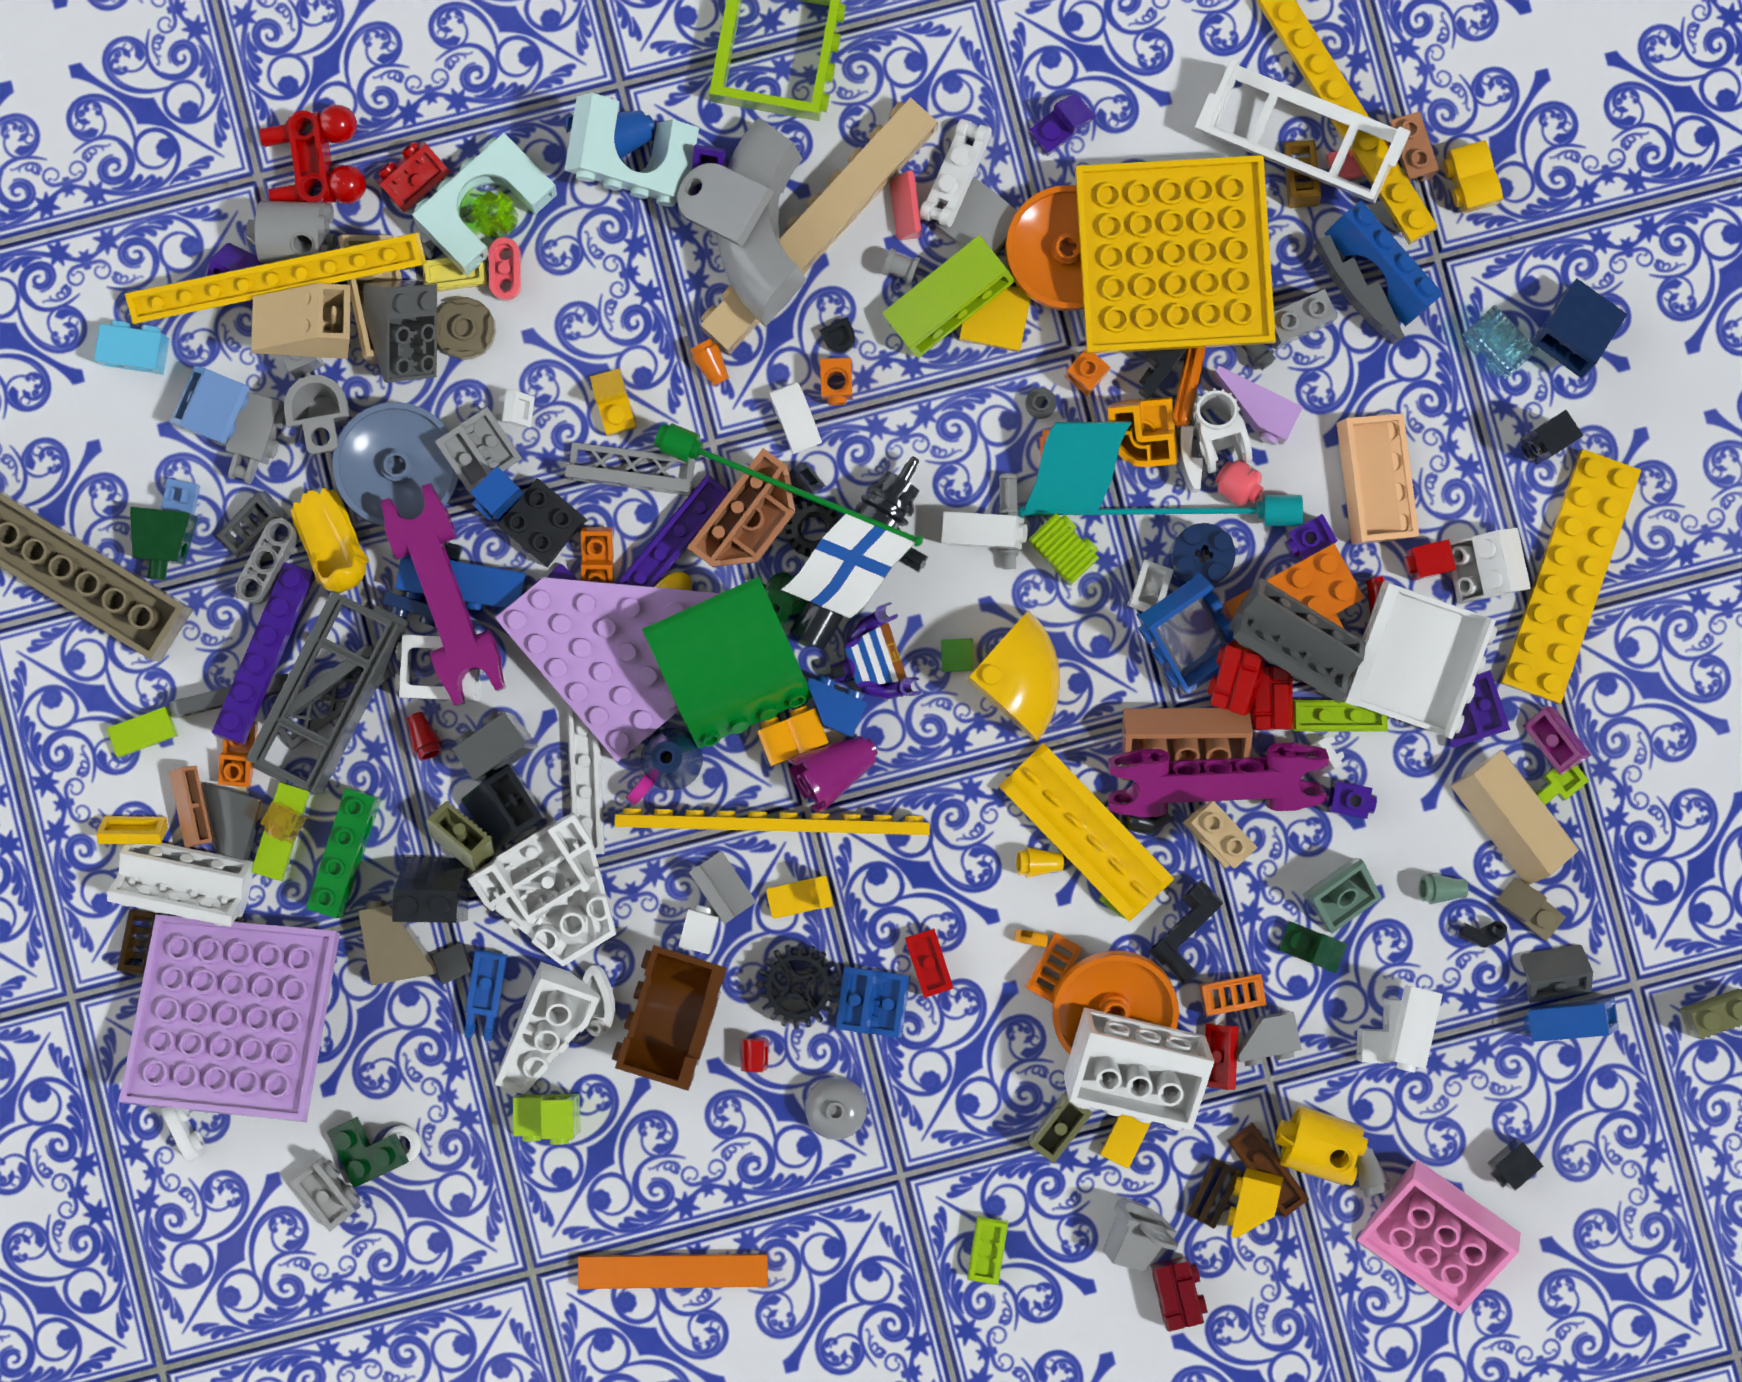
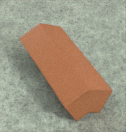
[169,765,213,848]

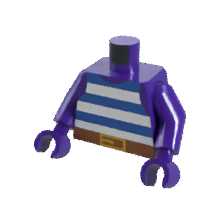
[830,602,921,700]

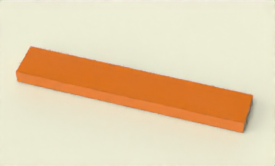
[578,1253,768,1289]

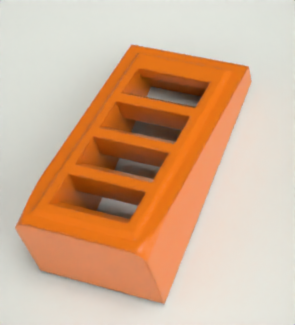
[1024,932,1082,1003]
[1199,974,1267,1016]

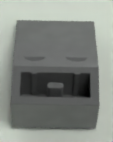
[364,279,437,383]

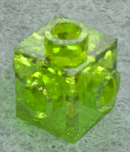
[471,190,519,238]

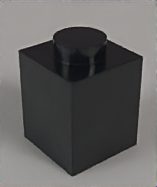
[1487,1138,1544,1191]

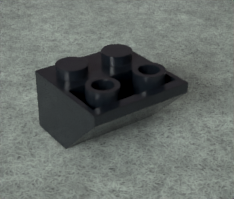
[460,765,547,852]

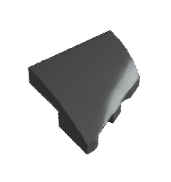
[205,784,263,860]

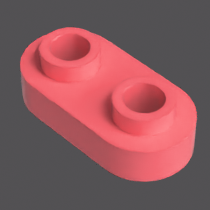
[488,237,521,301]

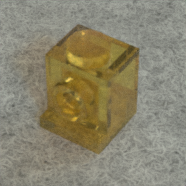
[260,801,308,844]

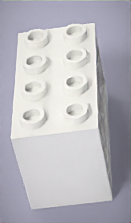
[1063,1007,1214,1130]

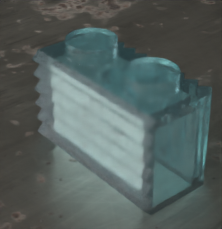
[1462,305,1538,379]

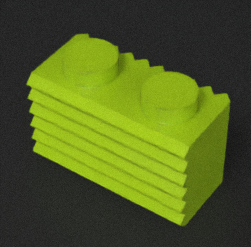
[1028,513,1099,586]

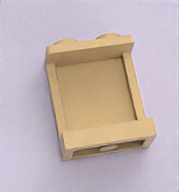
[1182,801,1258,868]

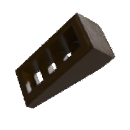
[117,909,162,977]

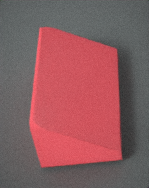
[890,170,921,241]

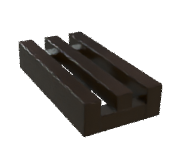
[1185,1157,1243,1229]

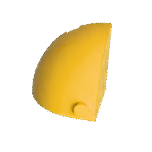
[966,610,1060,743]

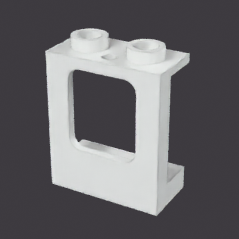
[395,635,481,702]

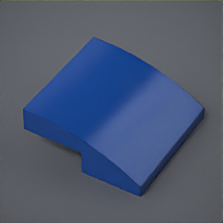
[835,966,911,1038]

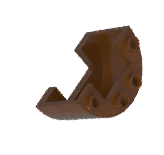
[612,945,727,1091]

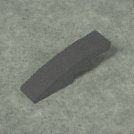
[1313,234,1405,345]

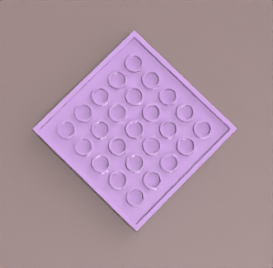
[119,914,340,1123]

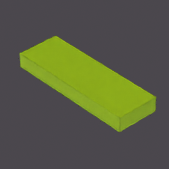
[1292,700,1388,732]
[251,782,311,881]

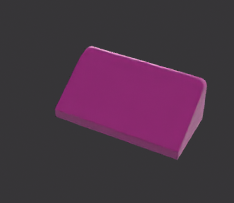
[1523,706,1591,775]

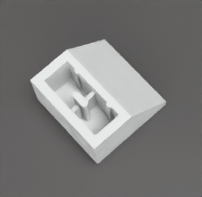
[1450,528,1531,604]

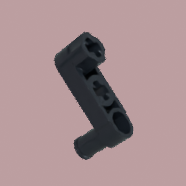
[1148,879,1224,985]

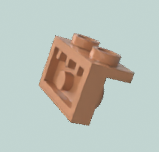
[1390,111,1439,182]

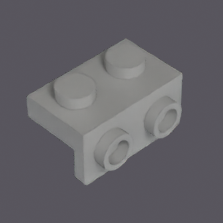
[291,1157,361,1232]

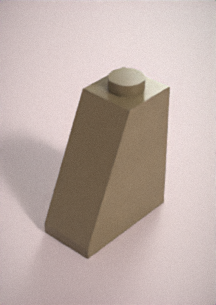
[358,900,438,986]

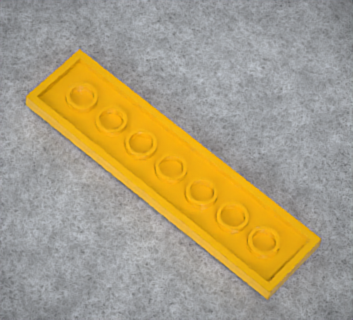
[1499,449,1641,704]

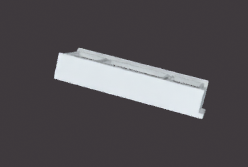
[1195,59,1411,204]

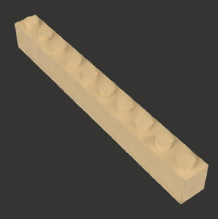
[701,97,938,355]

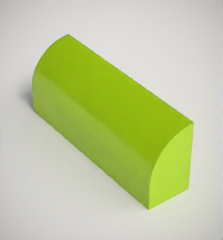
[882,235,1015,358]

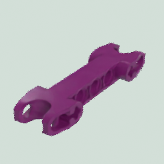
[381,483,506,706]
[1108,742,1329,817]

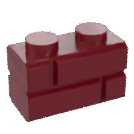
[1150,1256,1208,1332]

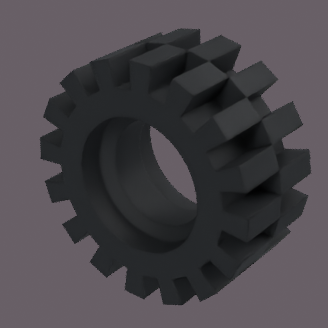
[785,501,840,557]

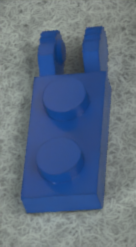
[464,950,508,1041]

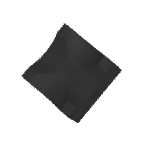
[497,478,588,568]

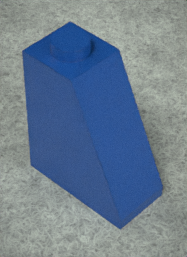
[1524,997,1619,1042]

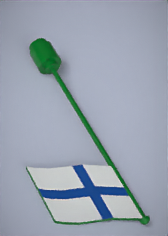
[654,423,923,618]

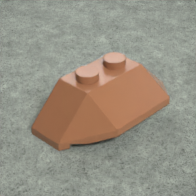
[687,448,796,567]

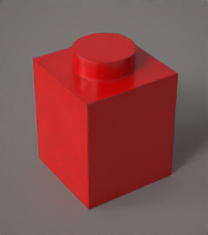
[1404,539,1456,581]

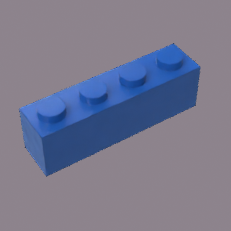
[395,555,529,614]

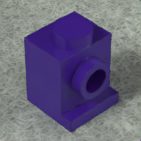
[1285,514,1338,562]
[1326,781,1377,819]

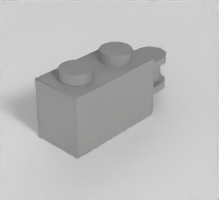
[225,392,286,484]

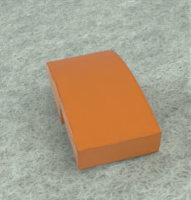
[580,527,614,584]
[218,721,258,787]

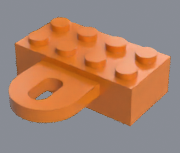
[1222,543,1364,685]

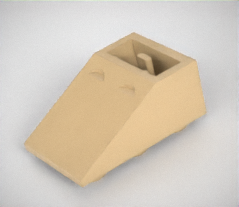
[251,283,351,359]

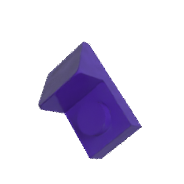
[1029,93,1096,156]

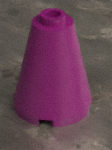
[787,736,878,813]

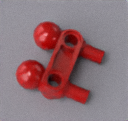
[259,104,366,204]

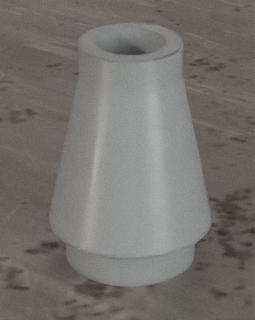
[1356,1148,1390,1197]

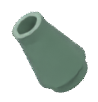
[1419,873,1468,904]

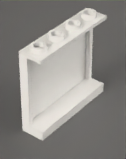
[1342,581,1497,739]

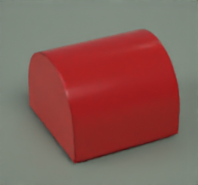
[741,1038,769,1073]

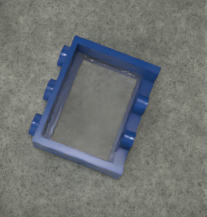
[1136,572,1237,695]

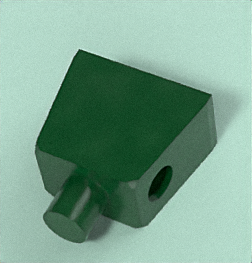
[130,507,198,581]

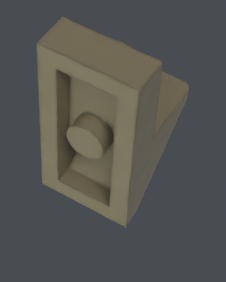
[1495,877,1566,941]

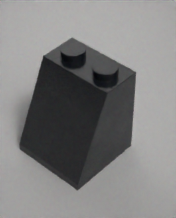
[392,857,469,923]

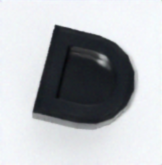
[819,317,855,354]

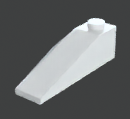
[494,962,600,1094]

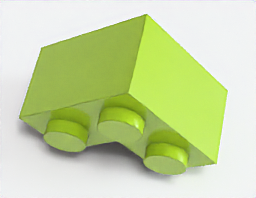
[513,1094,580,1145]

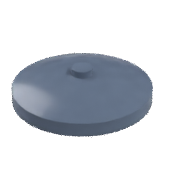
[333,402,458,527]

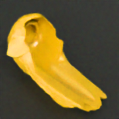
[291,488,370,593]

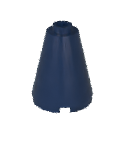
[640,728,703,790]

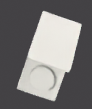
[1127,559,1173,612]

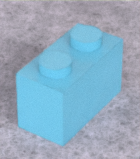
[94,320,170,375]

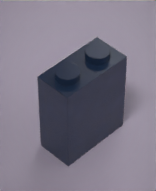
[1531,278,1627,379]

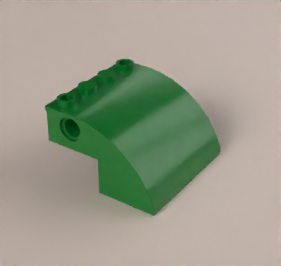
[642,576,812,749]

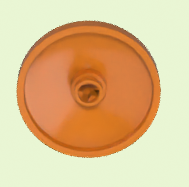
[1005,185,1084,311]
[1052,951,1179,1055]

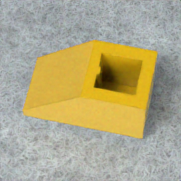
[1227,1168,1283,1238]

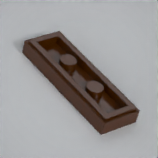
[1226,1122,1309,1218]

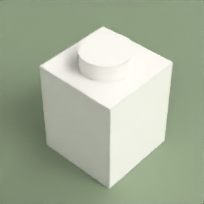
[679,905,720,954]

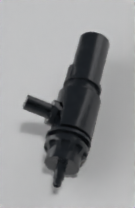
[789,456,928,651]

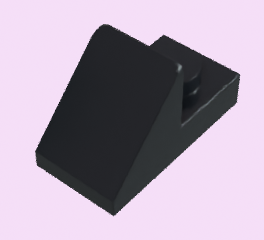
[1137,349,1187,399]

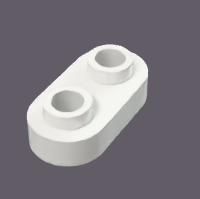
[161,1108,205,1162]

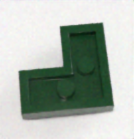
[327,1116,409,1188]

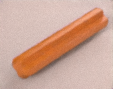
[1172,348,1206,427]

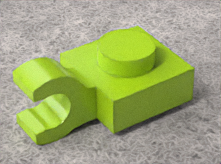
[1535,765,1589,805]

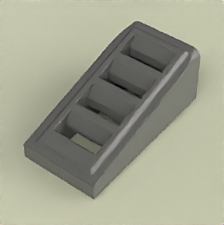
[216,491,286,558]

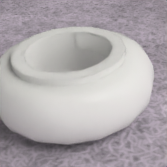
[383,1125,422,1164]

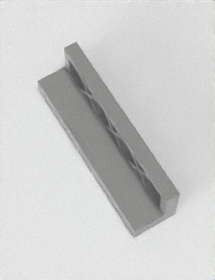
[565,442,696,496]

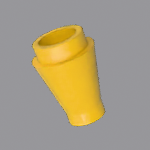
[1016,847,1064,878]

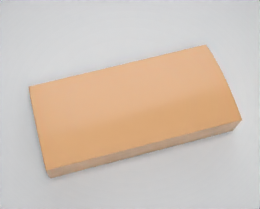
[1336,413,1419,545]

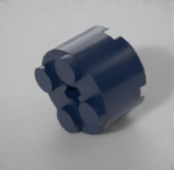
[1169,523,1236,585]

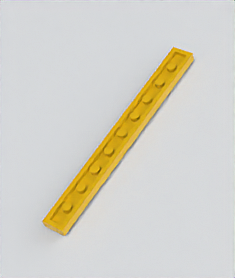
[1255,0,1438,245]
[125,232,426,324]
[615,808,930,835]

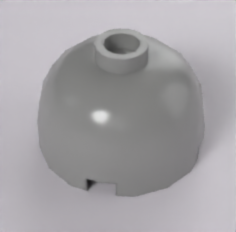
[805,1076,867,1140]

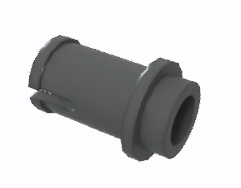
[1240,344,1276,371]

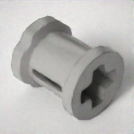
[882,248,920,285]

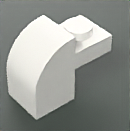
[1356,998,1401,1063]

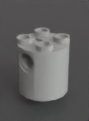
[246,201,336,264]

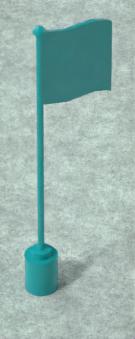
[1018,421,1303,526]

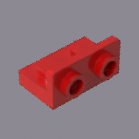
[376,141,450,213]

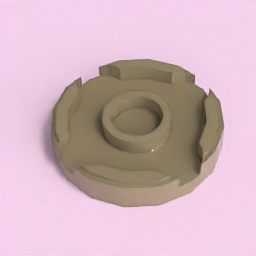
[437,297,496,360]

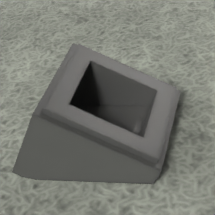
[432,942,472,985]

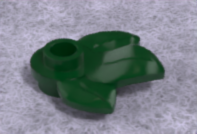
[762,572,807,626]

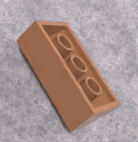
[1122,708,1253,780]

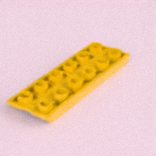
[998,743,1174,922]

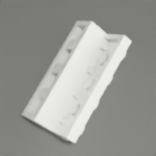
[107,843,253,927]

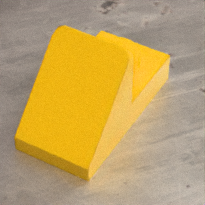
[590,368,637,437]

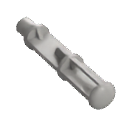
[999,473,1019,569]

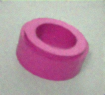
[625,774,654,805]

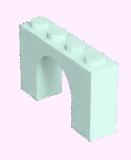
[565,92,699,207]
[412,133,557,277]

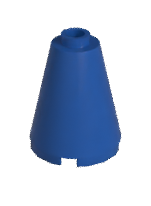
[565,110,655,159]

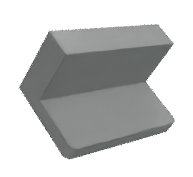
[689,852,756,924]

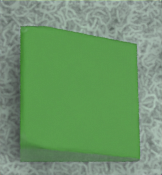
[941,639,973,672]

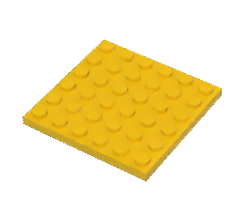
[1075,155,1276,354]

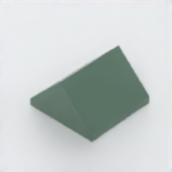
[1302,858,1382,934]

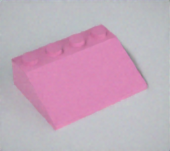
[1357,1159,1521,1314]

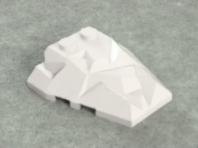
[467,813,616,966]

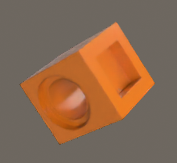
[1064,349,1111,397]
[820,358,853,406]

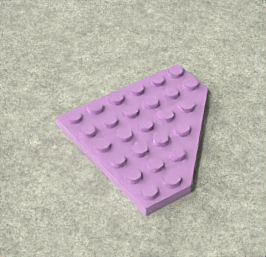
[495,577,721,762]

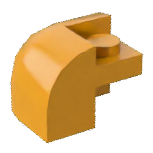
[1107,397,1178,467]

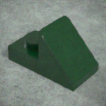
[1277,921,1347,973]

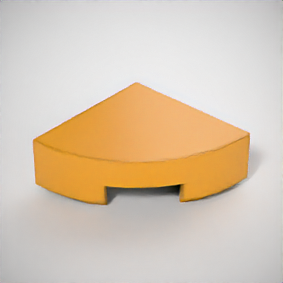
[1014,929,1048,947]

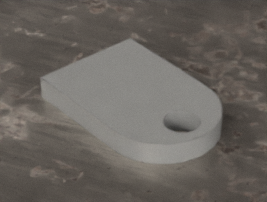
[677,163,774,247]

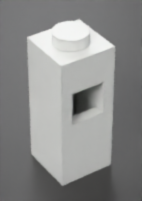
[941,512,1028,550]
[1388,985,1443,1073]

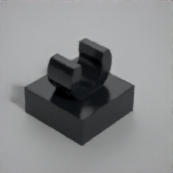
[789,462,826,503]

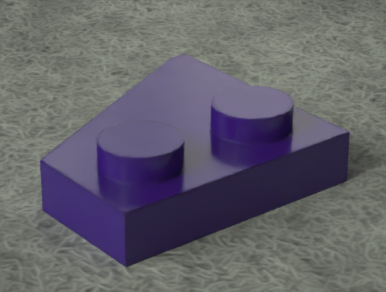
[1450,670,1510,748]

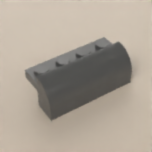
[1229,578,1366,703]

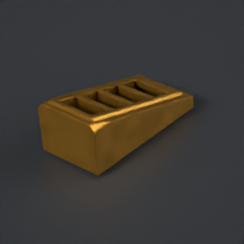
[1284,140,1321,208]

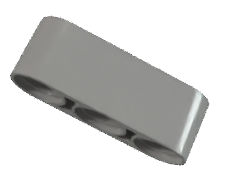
[235,518,299,605]

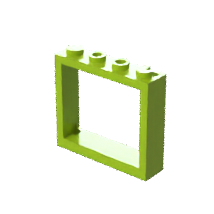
[709,0,846,121]

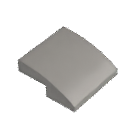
[935,177,1017,254]
[435,406,522,493]

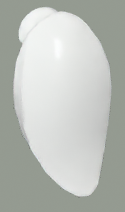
[582,965,615,1037]

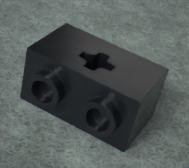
[1520,410,1584,465]

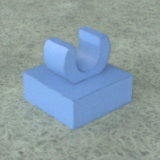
[161,478,200,515]

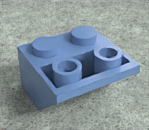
[170,366,250,444]

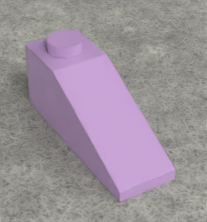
[1212,366,1303,445]

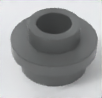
[1025,388,1057,419]

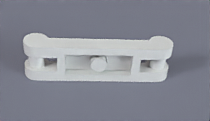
[920,119,991,228]

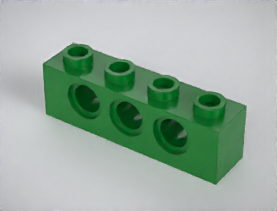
[306,788,382,918]

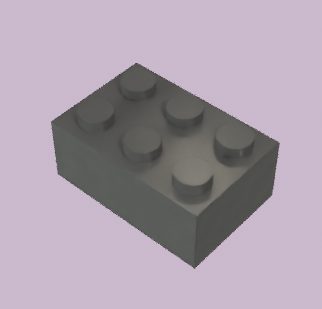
[452,711,538,782]

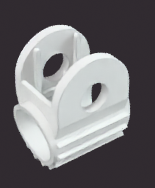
[1190,388,1252,474]

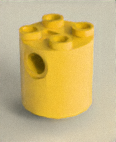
[1275,1105,1368,1186]

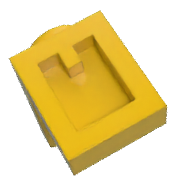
[766,875,834,919]

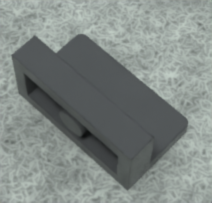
[1520,945,1593,1003]

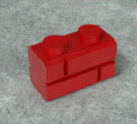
[1208,641,1266,716]
[1250,666,1294,731]

